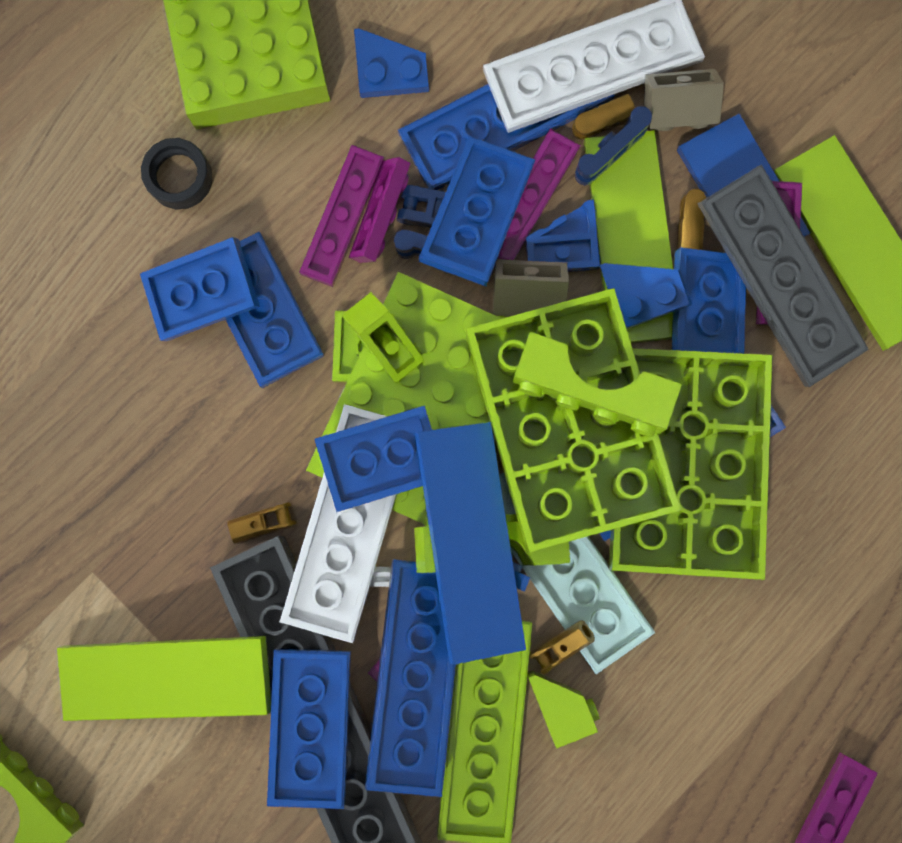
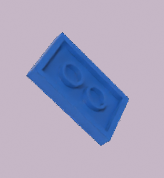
[140,237,260,341]
[672,247,746,354]
[314,405,432,512]

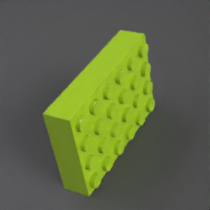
[163,0,331,130]
[306,272,502,525]
[466,288,681,553]
[609,348,772,580]

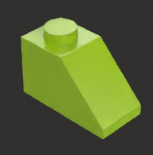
[342,292,424,383]
[527,671,600,749]

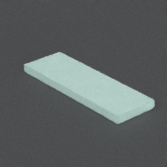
[499,472,655,674]

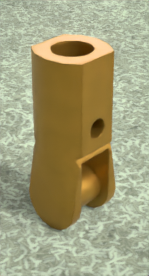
[572,94,635,140]
[677,189,706,250]
[227,502,297,544]
[529,620,595,675]

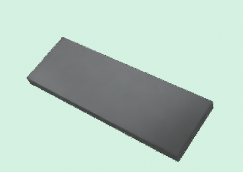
[698,164,869,387]

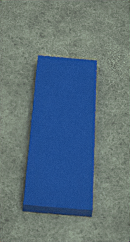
[398,84,615,190]
[415,422,526,665]
[365,559,456,797]

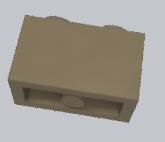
[644,69,724,131]
[493,259,569,317]

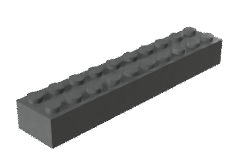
[210,536,422,843]

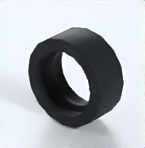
[141,138,213,210]

